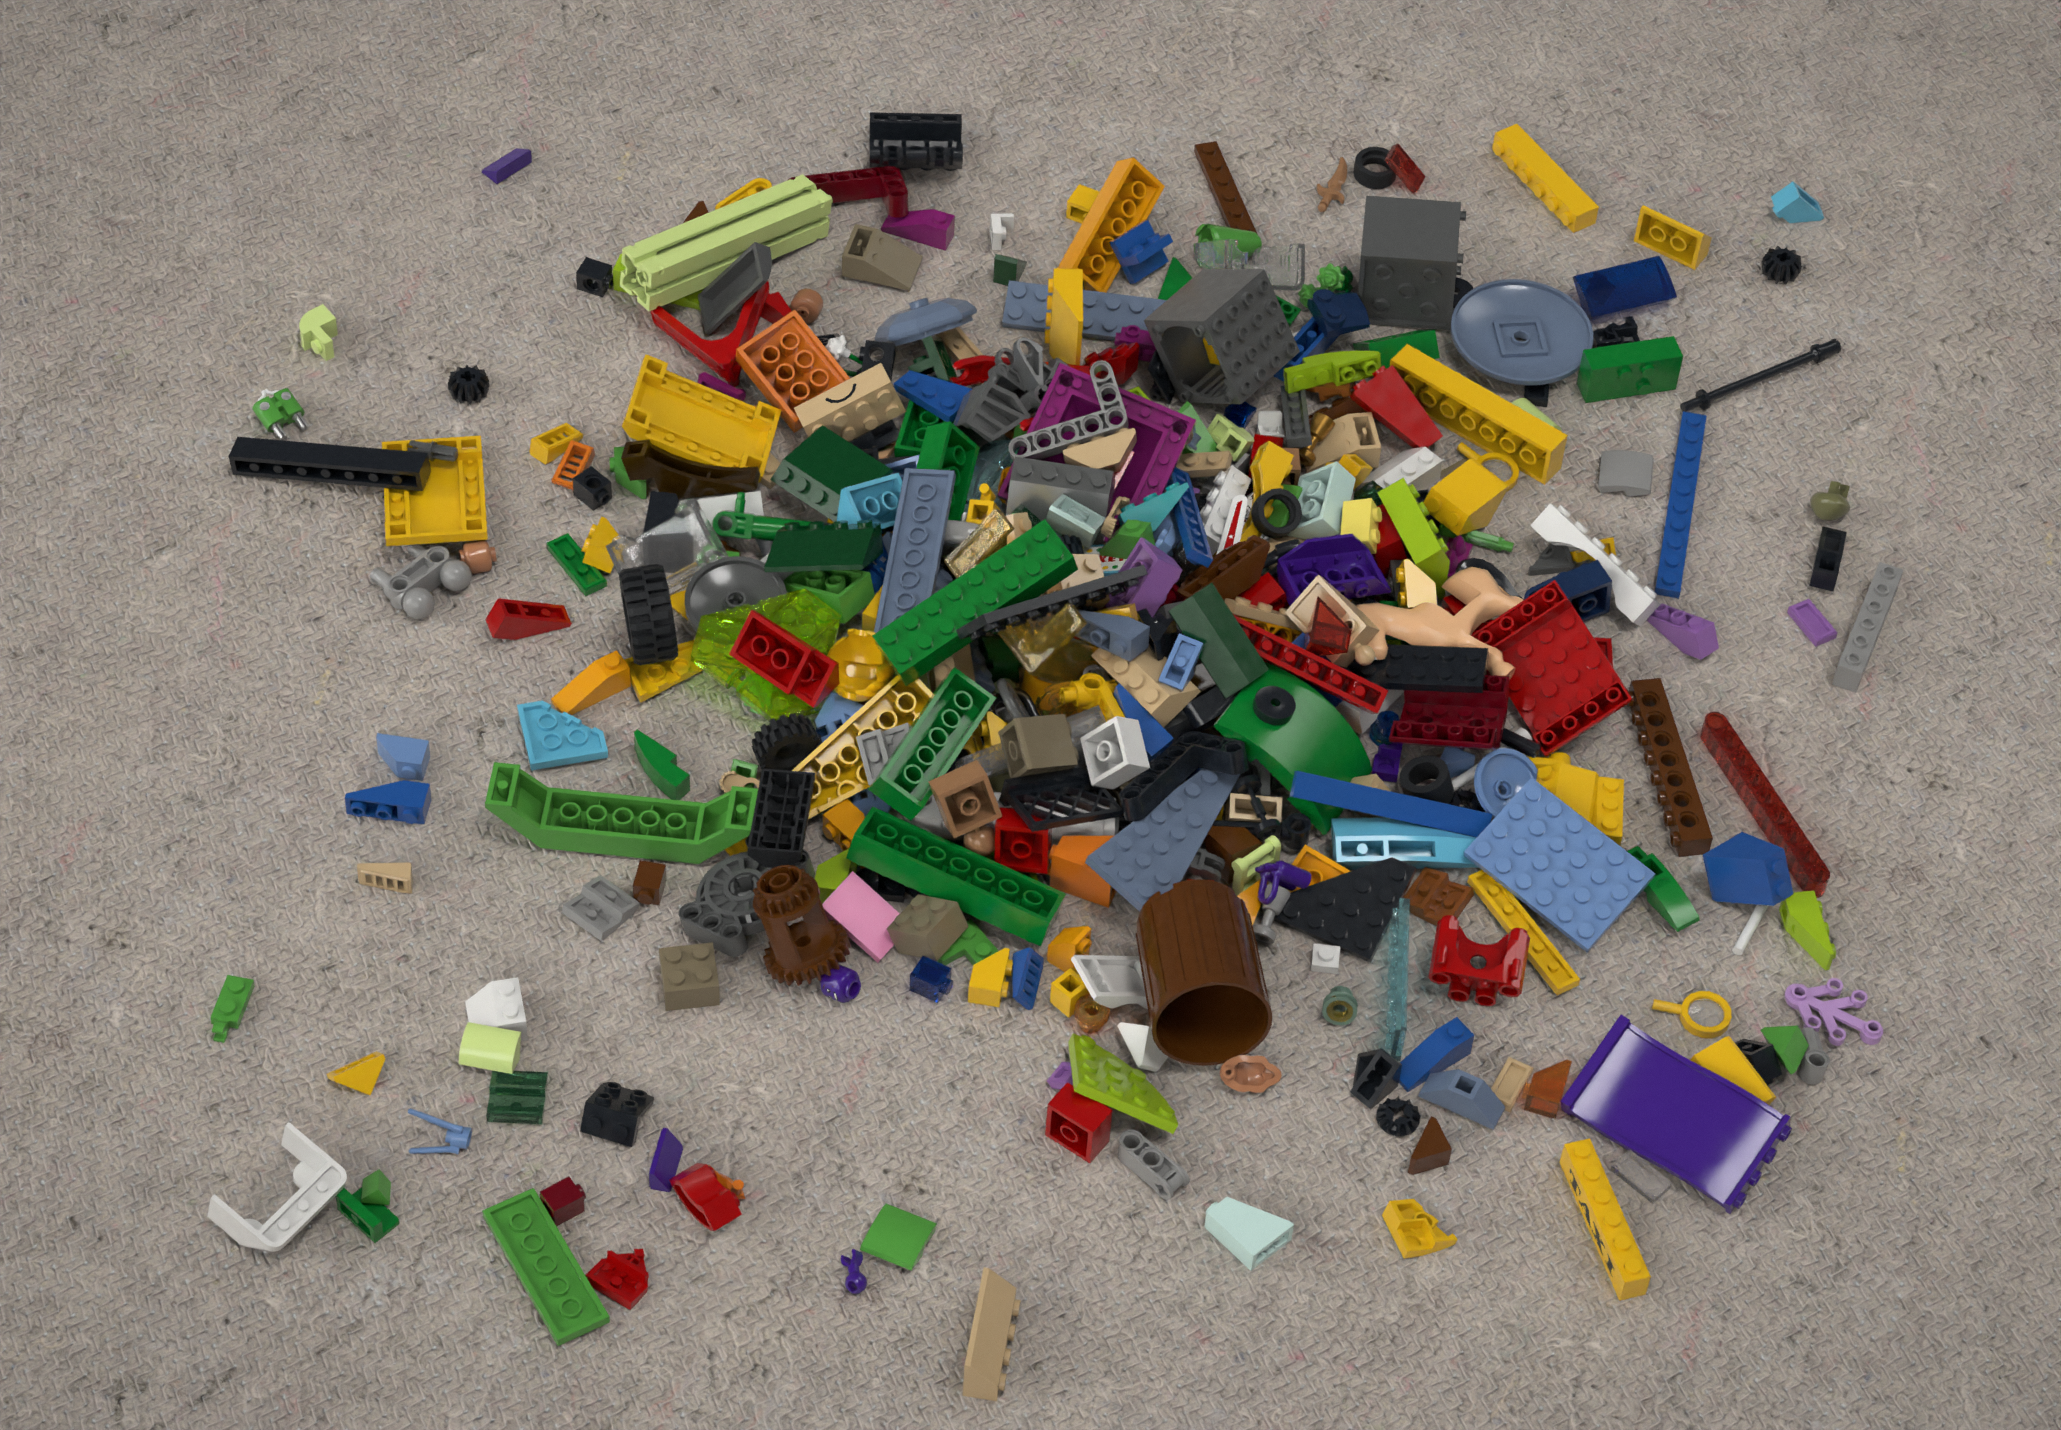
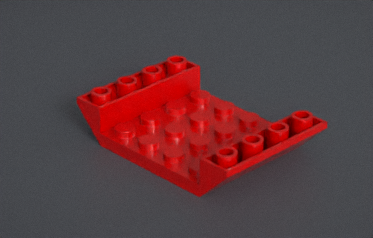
[1471,580,1633,757]

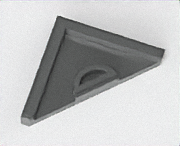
[1528,544,1574,576]

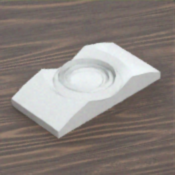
[1071,955,1148,1009]

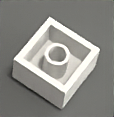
[1080,716,1150,789]

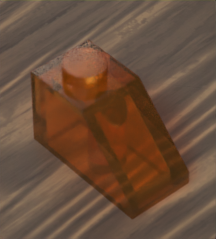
[1521,1060,1572,1119]

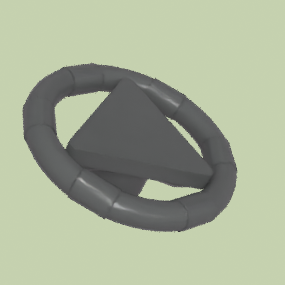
[997,678,1030,724]

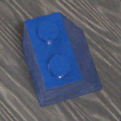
[1703,832,1794,906]

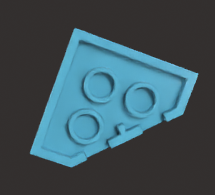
[517,701,608,771]

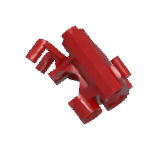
[1428,915,1530,1007]

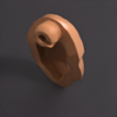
[1220,1055,1282,1093]

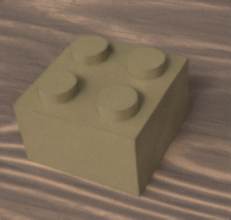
[887,894,969,961]
[659,942,720,1011]

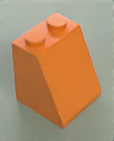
[1047,836,1117,908]

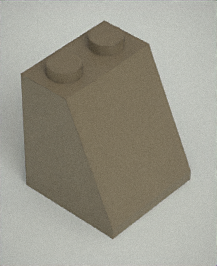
[998,714,1079,778]

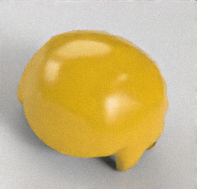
[827,628,894,702]

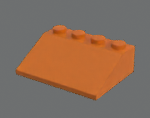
[736,310,850,433]

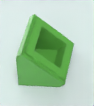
[361,1169,391,1205]

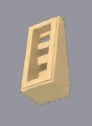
[357,862,413,894]

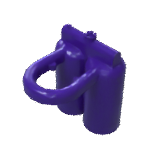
[1255,860,1311,905]

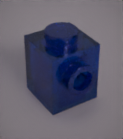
[909,956,953,1003]

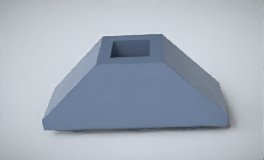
[1419,1069,1505,1130]

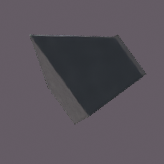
[1350,1048,1402,1109]

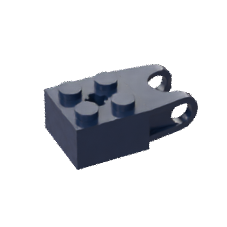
[1524,560,1612,622]

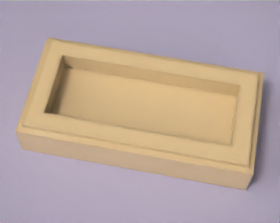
[1491,1057,1534,1113]

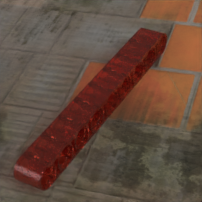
[1700,712,1830,898]

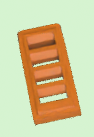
[551,440,595,490]

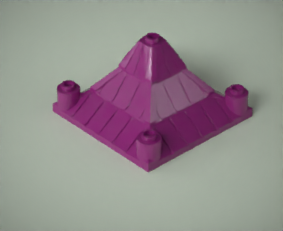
[997,363,1197,543]

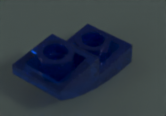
[1223,401,1257,429]

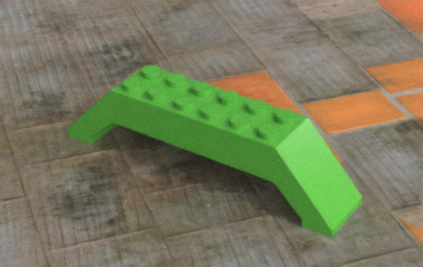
[485,762,758,864]

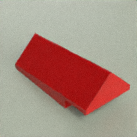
[729,610,840,708]

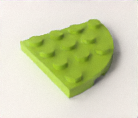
[1068,1033,1178,1134]

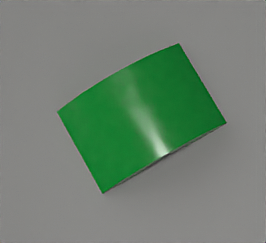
[1214,662,1372,835]

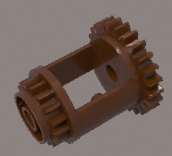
[753,865,851,986]

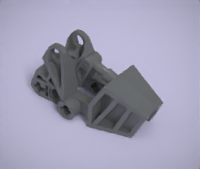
[953,337,1070,447]

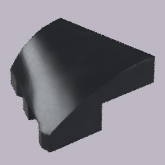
[1593,316,1640,348]
[849,420,899,450]

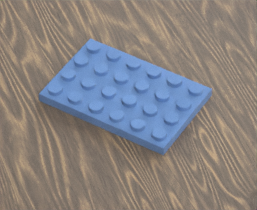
[1464,777,1655,953]

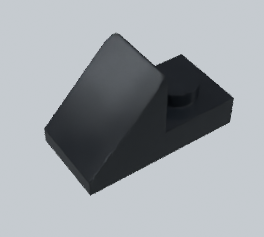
[1137,608,1178,661]
[856,867,905,903]

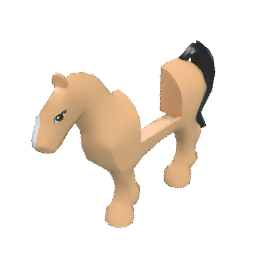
[1355,558,1524,679]

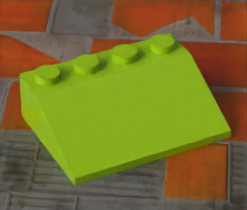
[1377,478,1450,600]

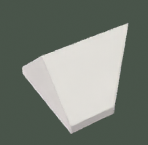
[1117,1022,1168,1072]

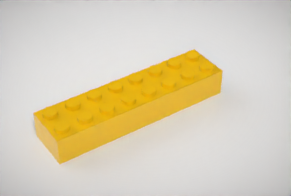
[1390,344,1568,485]

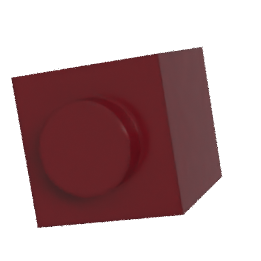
[540,1176,586,1226]

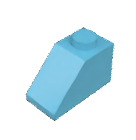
[1771,181,1824,223]

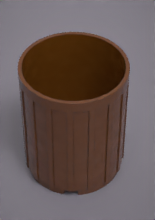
[1135,879,1272,1066]

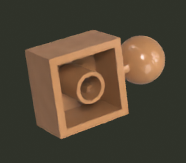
[929,760,1002,857]

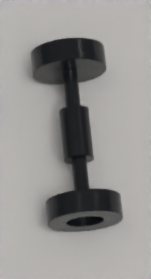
[1235,775,1282,841]

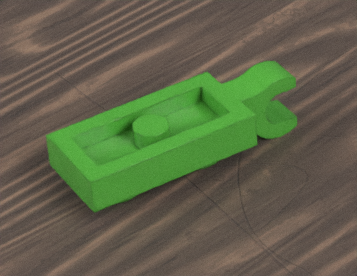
[211,975,255,1043]

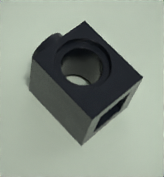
[576,257,613,297]
[573,466,612,511]

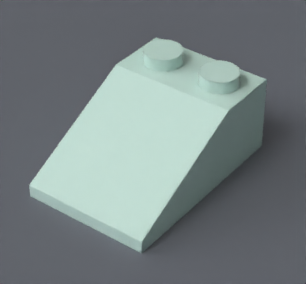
[1046,494,1105,549]

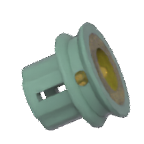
[1322,986,1358,1025]

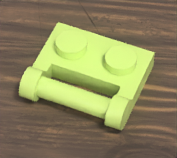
[1231,835,1281,895]

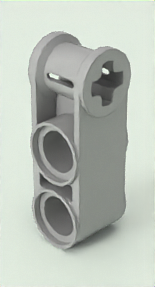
[1118,1129,1190,1200]

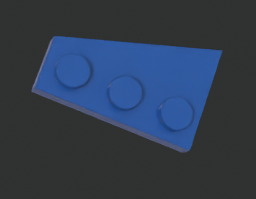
[894,370,972,422]

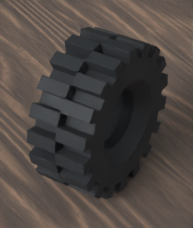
[751,714,821,771]

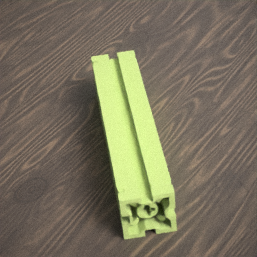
[620,174,833,311]

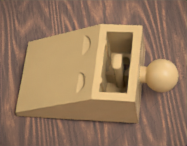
[1285,575,1380,668]

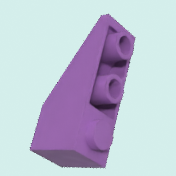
[1647,604,1719,660]

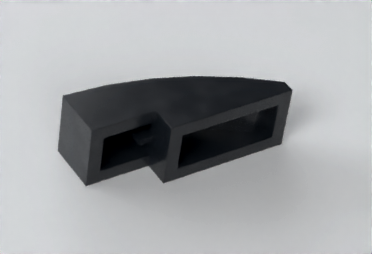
[1809,526,1847,592]

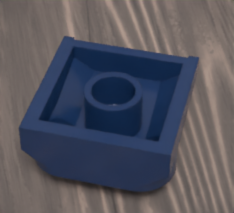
[1307,289,1370,338]

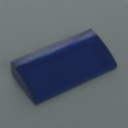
[1573,256,1677,321]

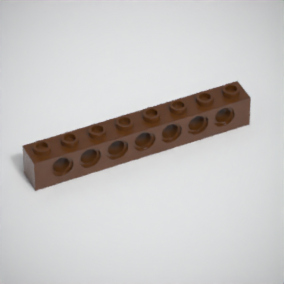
[1627,678,1713,857]

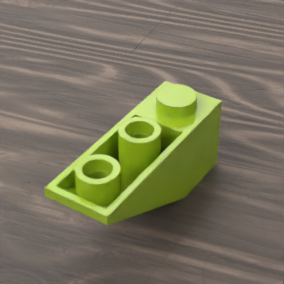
[1779,891,1836,970]

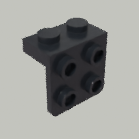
[580,1082,654,1147]

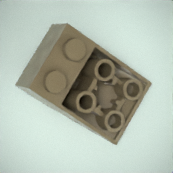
[842,224,923,291]

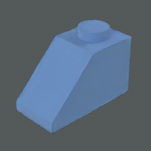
[376,733,430,781]

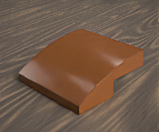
[1400,867,1474,926]

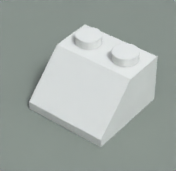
[465,977,528,1041]

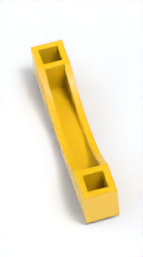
[1212,441,1294,557]

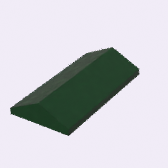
[1168,582,1269,698]

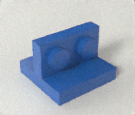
[1109,220,1173,284]

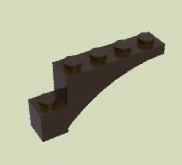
[621,440,760,500]

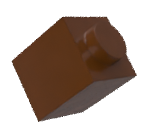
[633,860,667,906]

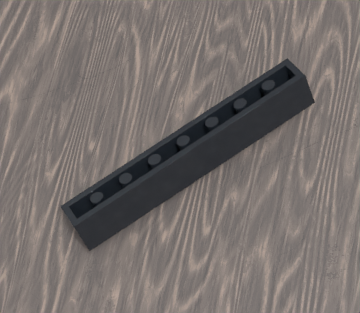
[228,437,431,491]

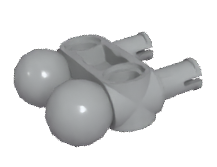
[370,544,472,619]

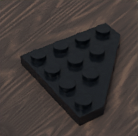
[1274,857,1417,963]

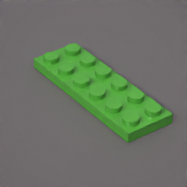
[482,1188,610,1346]

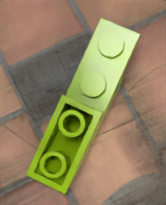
[1283,351,1381,394]

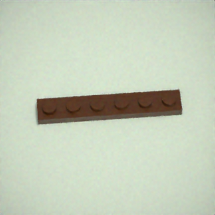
[1194,141,1258,235]

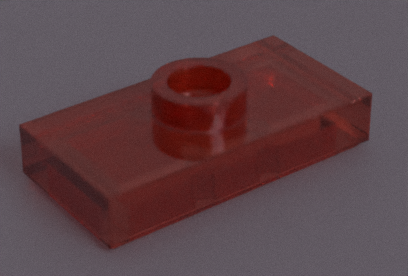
[1385,143,1426,193]

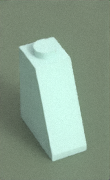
[1204,1197,1294,1271]

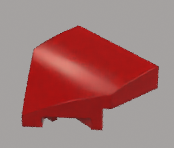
[585,1249,649,1310]

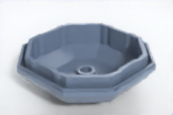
[874,298,977,346]

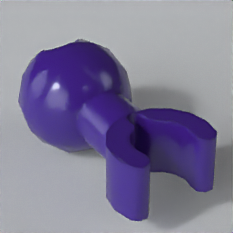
[841,1249,867,1294]

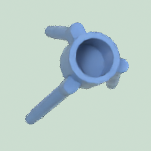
[408,1108,472,1154]

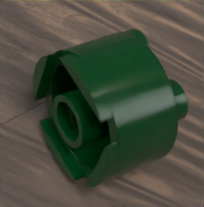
[977,633,1023,683]

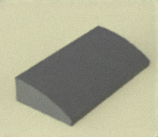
[698,242,772,335]

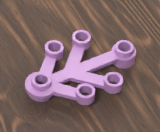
[1785,978,1883,1046]

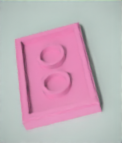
[822,871,900,963]

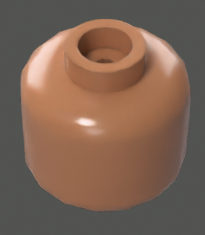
[789,288,823,324]
[459,540,497,574]

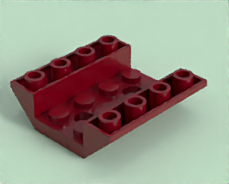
[1389,675,1510,751]

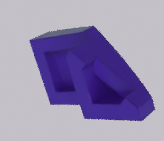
[1372,743,1402,783]

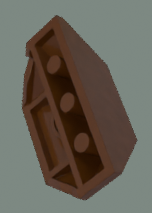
[1177,535,1270,602]

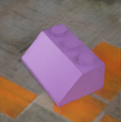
[1105,537,1183,617]

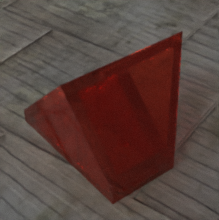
[1303,596,1352,656]

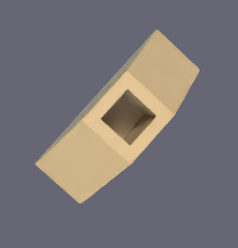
[1062,428,1137,473]

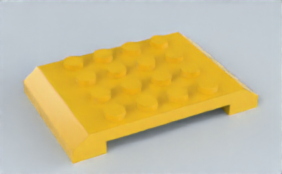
[622,354,781,483]
[382,435,488,546]

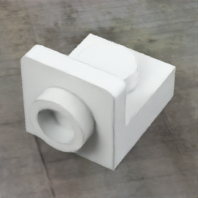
[989,213,1014,250]

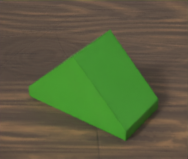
[1760,1025,1809,1074]

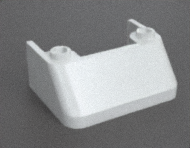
[207,1122,347,1252]

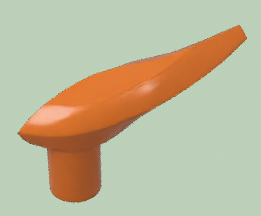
[708,1165,746,1199]

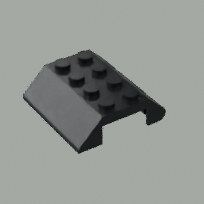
[869,112,963,171]

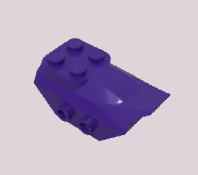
[1277,534,1391,606]

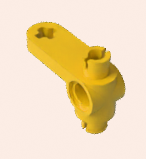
[1059,673,1125,723]

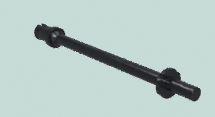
[1680,338,1841,412]

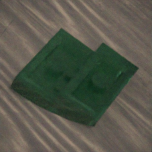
[486,1070,548,1124]

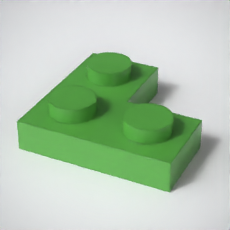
[937,919,998,967]

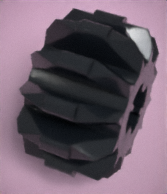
[1762,246,1802,285]
[448,364,490,405]

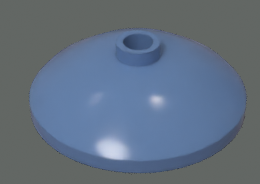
[1474,748,1538,818]

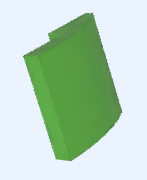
[860,1203,937,1271]

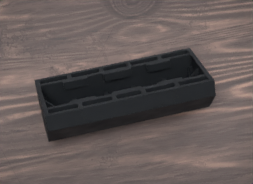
[747,768,815,868]

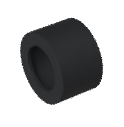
[1399,755,1454,804]

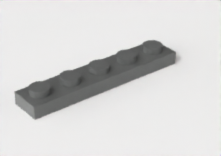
[1280,385,1312,449]

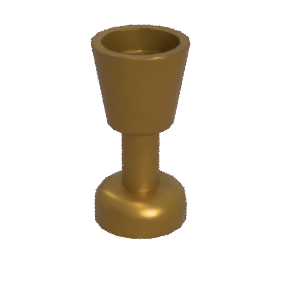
[1299,413,1335,466]

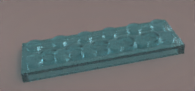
[1385,898,1410,1061]

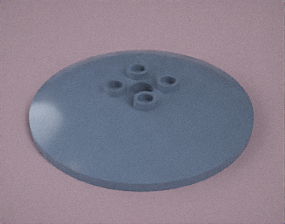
[1451,279,1593,385]

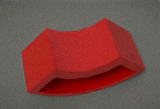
[669,1163,742,1231]

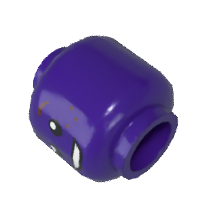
[820,964,861,1003]

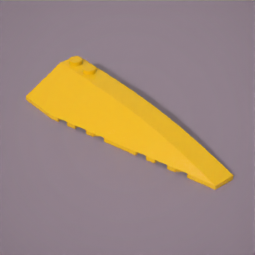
[724,675,933,856]

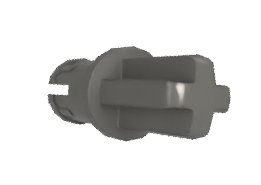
[408,440,458,462]

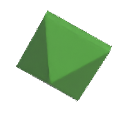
[731,759,759,788]

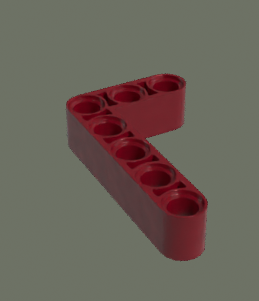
[788,166,909,218]

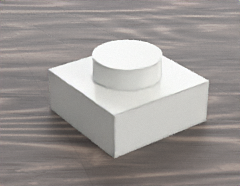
[1311,944,1340,974]

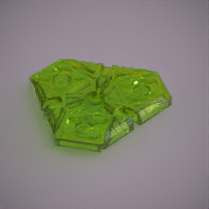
[691,588,841,721]

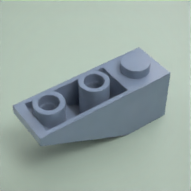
[1067,609,1150,661]

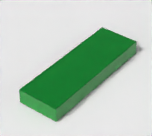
[546,533,607,597]

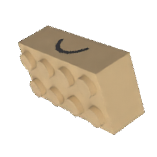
[794,363,907,442]

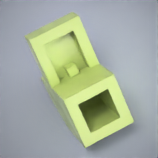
[299,304,338,361]
[1207,413,1255,462]

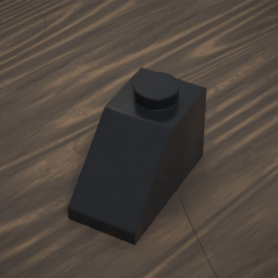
[1735,1039,1782,1085]

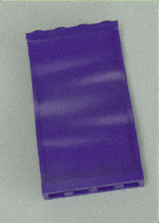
[1560,1015,1792,1214]

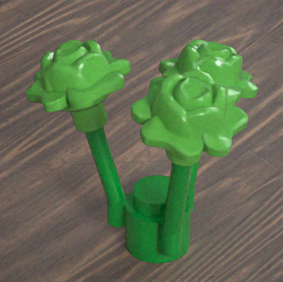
[1298,263,1353,308]

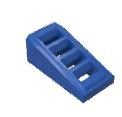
[1012,947,1044,1010]

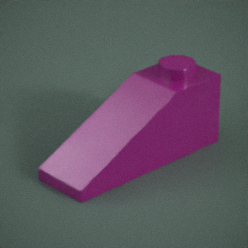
[881,209,955,251]

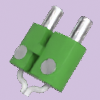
[252,388,309,440]

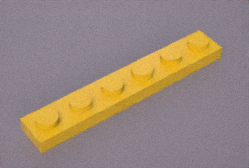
[1467,870,1580,995]

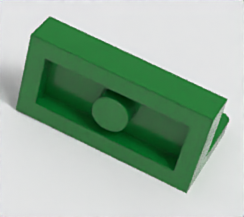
[335,1187,400,1243]

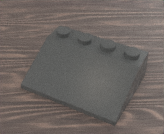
[1004,457,1116,545]

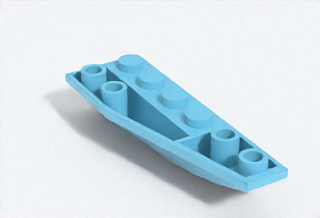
[1331,817,1479,870]

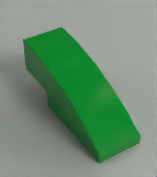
[634,729,690,800]

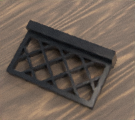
[999,766,1123,832]

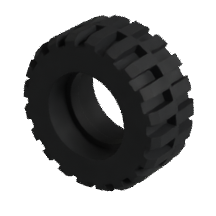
[619,564,678,666]

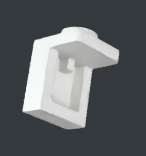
[1257,411,1285,444]

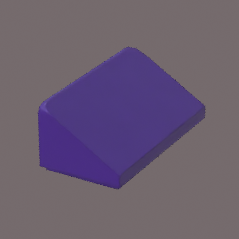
[481,148,532,184]
[649,1128,683,1192]

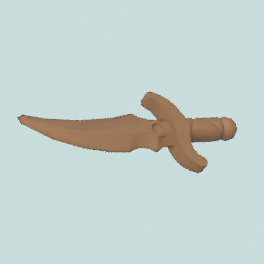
[1316,157,1347,212]

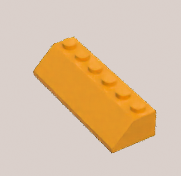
[1058,157,1165,293]

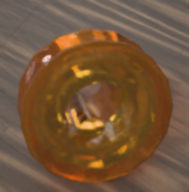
[1074,994,1110,1034]

